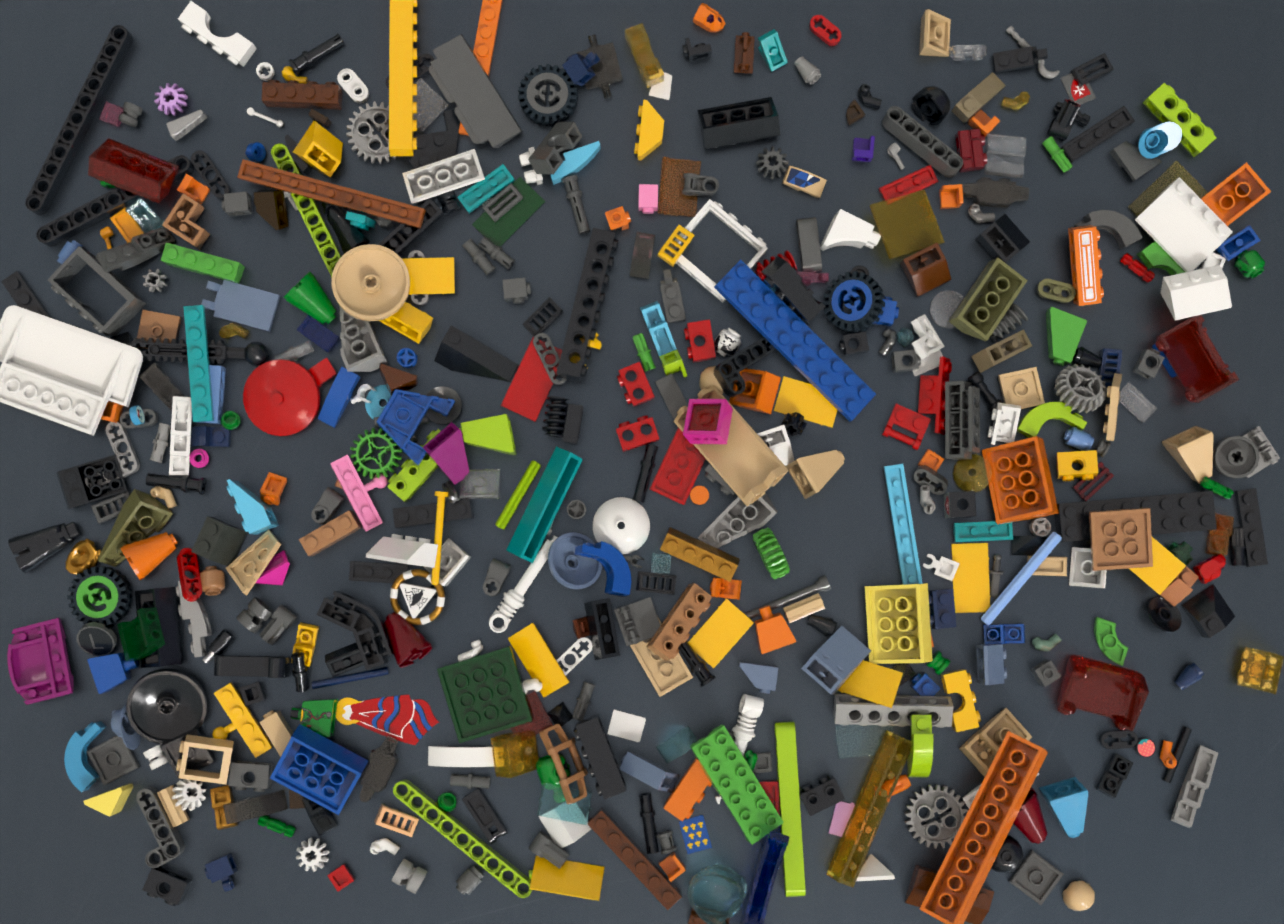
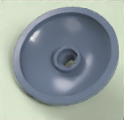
[548,532,602,590]

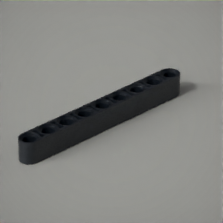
[36,155,194,247]

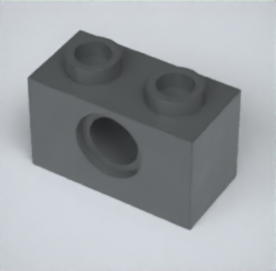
[228,761,273,792]

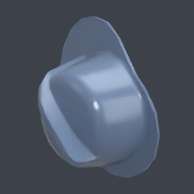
[111,704,141,750]

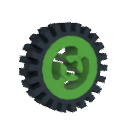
[67,567,132,626]

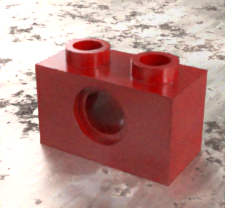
[684,319,716,363]

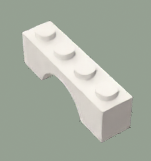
[178,1,257,67]

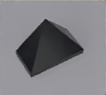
[1011,536,1050,556]

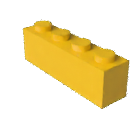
[379,302,433,344]

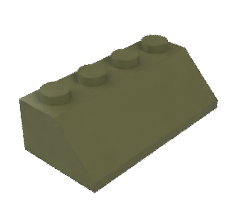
[948,258,1028,341]

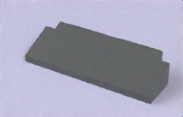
[429,34,523,148]

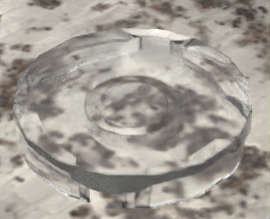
[929,290,964,329]

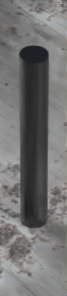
[1163,727,1192,783]

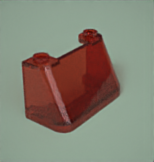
[1155,315,1239,403]
[1057,655,1149,731]

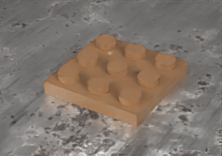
[1089,508,1153,571]

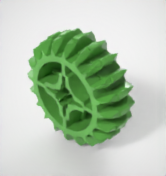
[350,428,402,479]
[753,527,790,579]

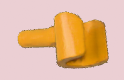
[100,226,114,249]

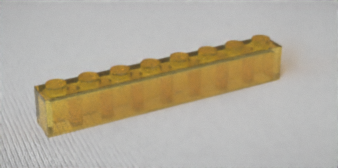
[826,730,911,887]

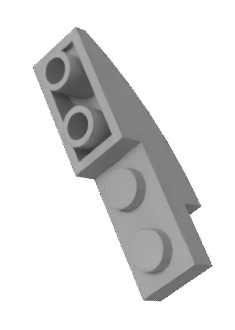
[176,581,212,657]

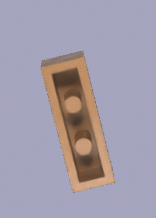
[299,510,363,556]

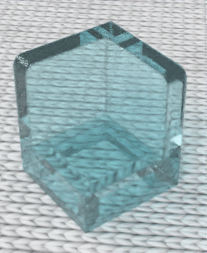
[651,553,671,574]

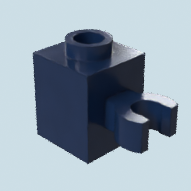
[562,52,601,86]
[205,853,238,892]

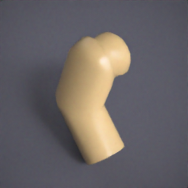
[150,486,177,509]

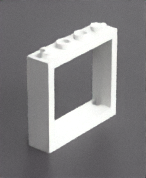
[665,199,768,303]

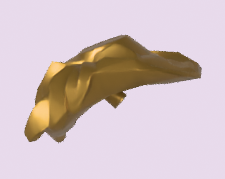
[65,539,101,574]

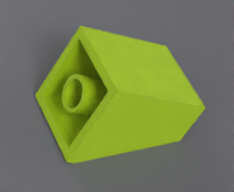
[459,414,517,455]

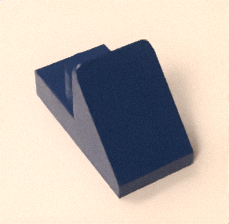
[191,426,231,447]

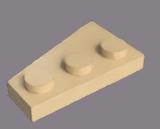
[1103,373,1122,441]

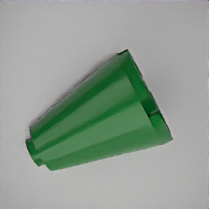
[283,272,336,324]

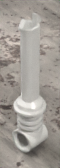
[489,535,558,633]
[715,694,764,804]

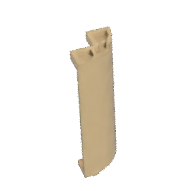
[674,386,789,506]

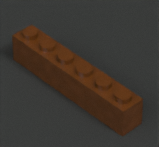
[587,808,682,910]

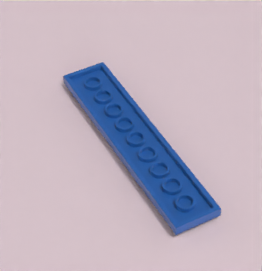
[714,259,876,422]

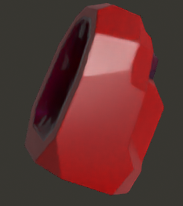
[1193,554,1226,584]

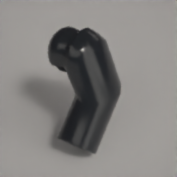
[858,84,882,109]

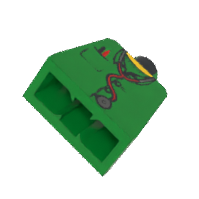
[290,698,338,737]

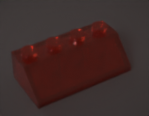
[88,138,179,203]

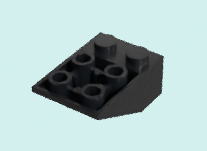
[56,454,127,510]

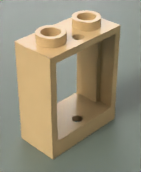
[176,734,234,785]

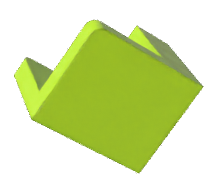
[659,350,687,378]

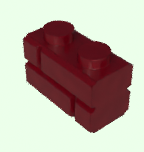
[955,129,987,173]

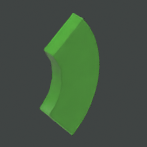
[1094,617,1128,666]

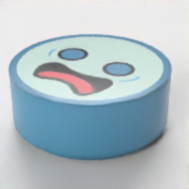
[129,405,145,425]

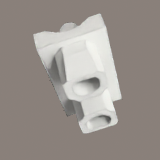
[519,147,543,185]

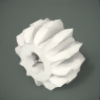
[172,779,206,811]
[296,838,330,872]

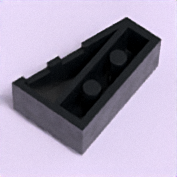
[761,256,826,322]

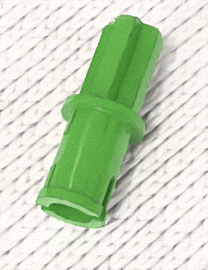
[1042,136,1073,173]
[633,333,656,372]

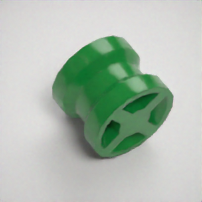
[926,651,951,675]

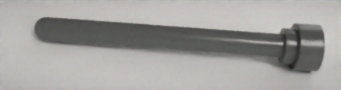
[744,575,831,619]

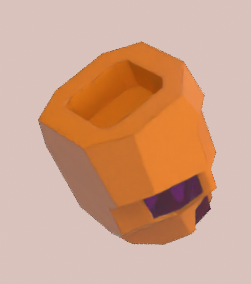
[693,3,725,33]

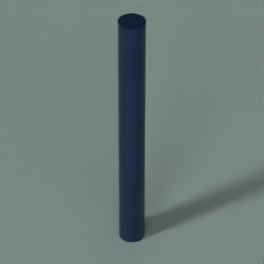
[311,667,389,689]

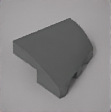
[1110,141,1162,181]

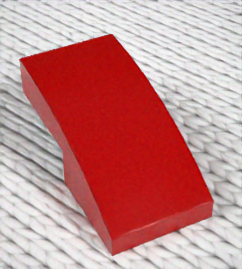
[309,358,338,388]

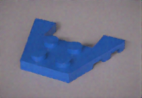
[376,389,455,466]

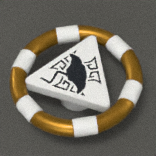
[390,569,445,625]

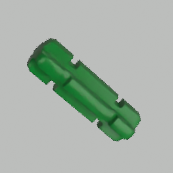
[1200,477,1234,499]
[257,814,296,838]

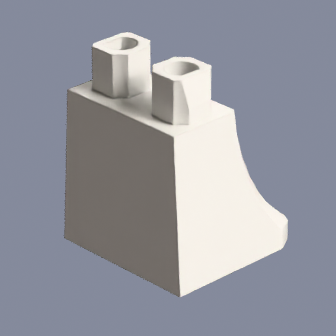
[820,209,882,251]

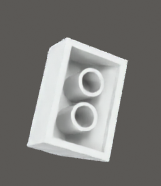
[1161,265,1232,320]
[366,534,438,568]

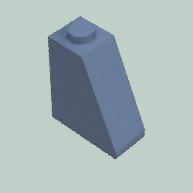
[620,752,680,793]

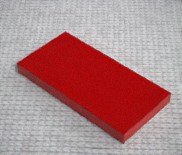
[501,337,562,422]
[650,427,706,505]

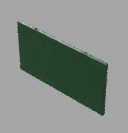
[472,177,545,246]

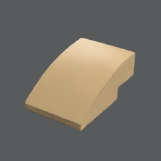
[959,708,1032,777]

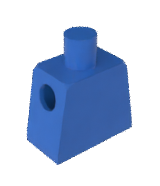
[87,653,139,694]

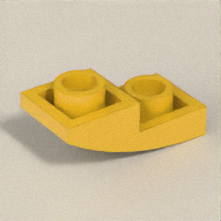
[291,622,319,667]

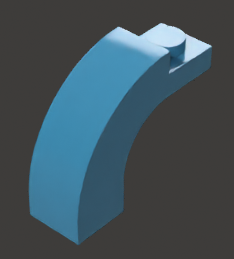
[64,721,106,793]

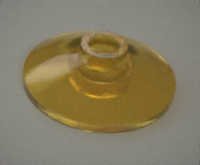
[953,454,992,492]

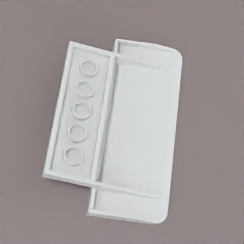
[0,305,143,436]

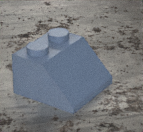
[976,644,1007,685]

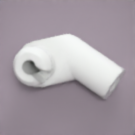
[458,639,483,662]
[522,678,543,694]
[370,838,400,856]

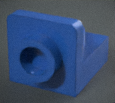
[910,672,941,696]

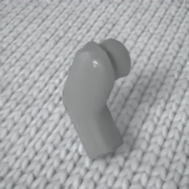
[920,485,936,514]

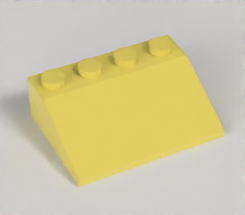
[865,583,933,664]

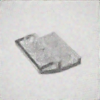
[414,78,449,132]

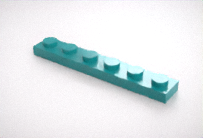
[183,305,214,422]

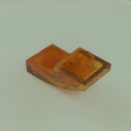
[1206,513,1234,557]

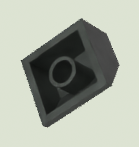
[191,516,248,566]

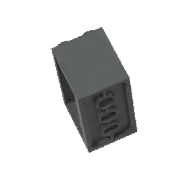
[48,246,147,336]

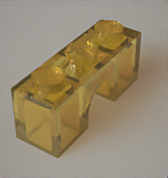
[625,23,664,88]

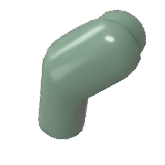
[1032,634,1062,651]

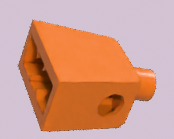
[754,605,796,654]

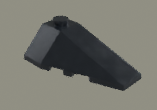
[434,325,519,382]

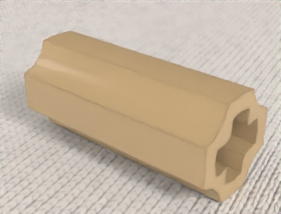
[783,593,825,623]
[157,784,190,828]

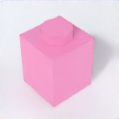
[639,184,658,214]

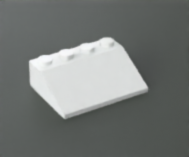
[1135,177,1232,272]

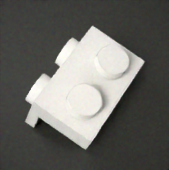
[988,402,1021,445]

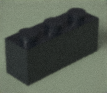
[584,598,620,660]

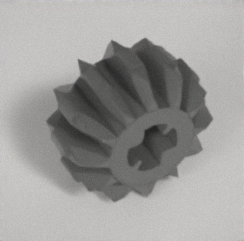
[756,146,789,179]

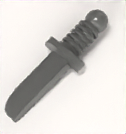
[989,554,1004,598]

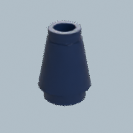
[1175,662,1204,690]

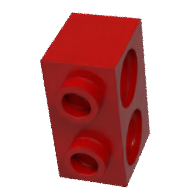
[617,361,655,407]
[616,415,659,452]

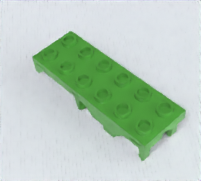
[690,725,784,845]

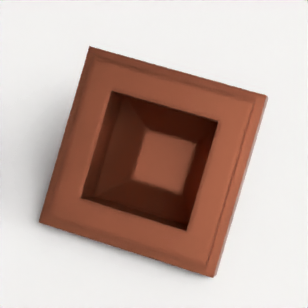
[573,616,590,639]

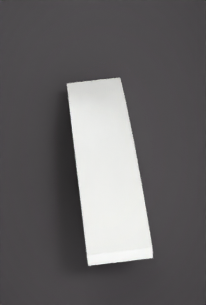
[169,396,192,476]

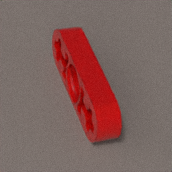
[177,548,202,602]

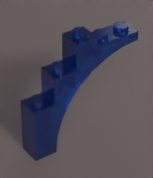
[740,831,789,924]

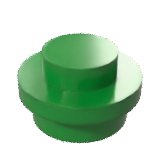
[221,411,241,430]
[437,793,456,812]

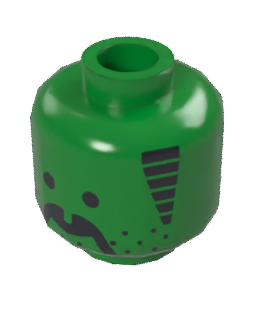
[1235,250,1265,279]

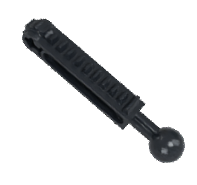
[128,337,269,366]

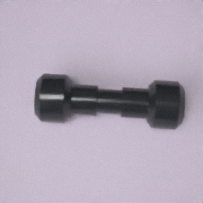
[967,371,1003,413]

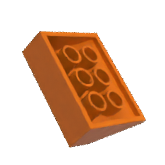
[982,436,1059,524]

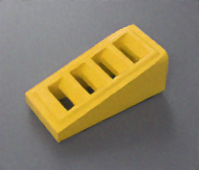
[657,225,695,267]

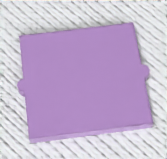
[828,801,868,841]

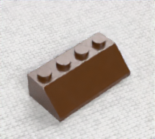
[905,865,994,924]

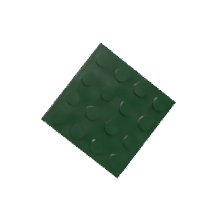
[437,646,533,743]

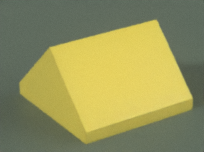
[83,783,134,817]

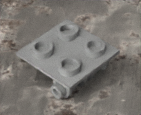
[1232,426,1280,478]

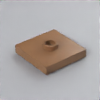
[137,310,182,350]

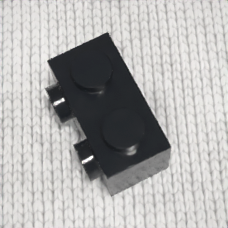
[799,775,845,816]

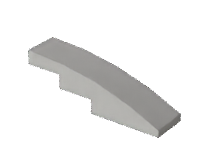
[1171,745,1218,828]

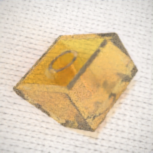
[1237,647,1284,694]

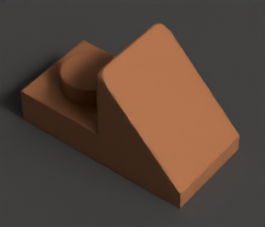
[1160,566,1199,607]

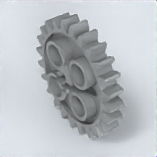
[346,101,396,164]
[904,784,968,849]

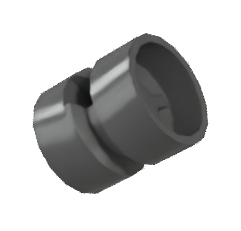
[236,597,274,634]

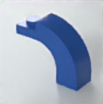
[575,541,631,597]

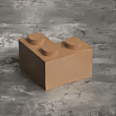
[162,193,210,250]

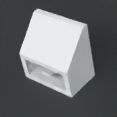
[757,425,794,466]

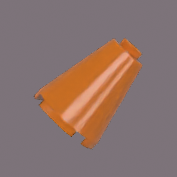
[120,532,178,580]

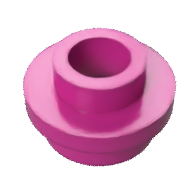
[189,449,209,468]

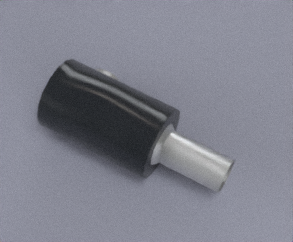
[202,629,235,664]

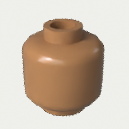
[200,566,225,596]

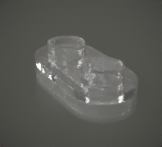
[949,45,987,61]

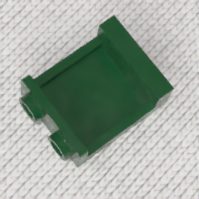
[117,607,165,661]

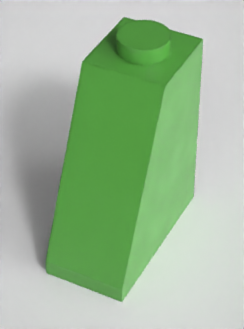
[1046,306,1087,366]

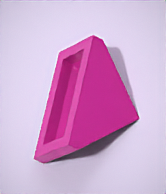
[256,550,290,585]

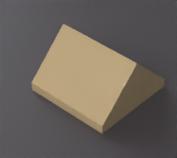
[919,9,951,57]

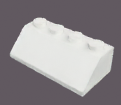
[402,149,485,204]

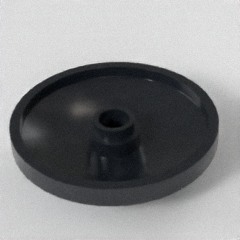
[126,669,207,744]

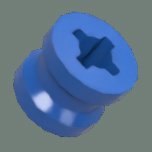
[397,348,418,369]

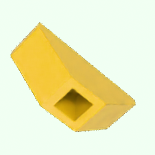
[634,100,664,160]

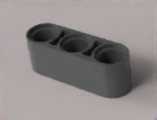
[796,217,822,273]

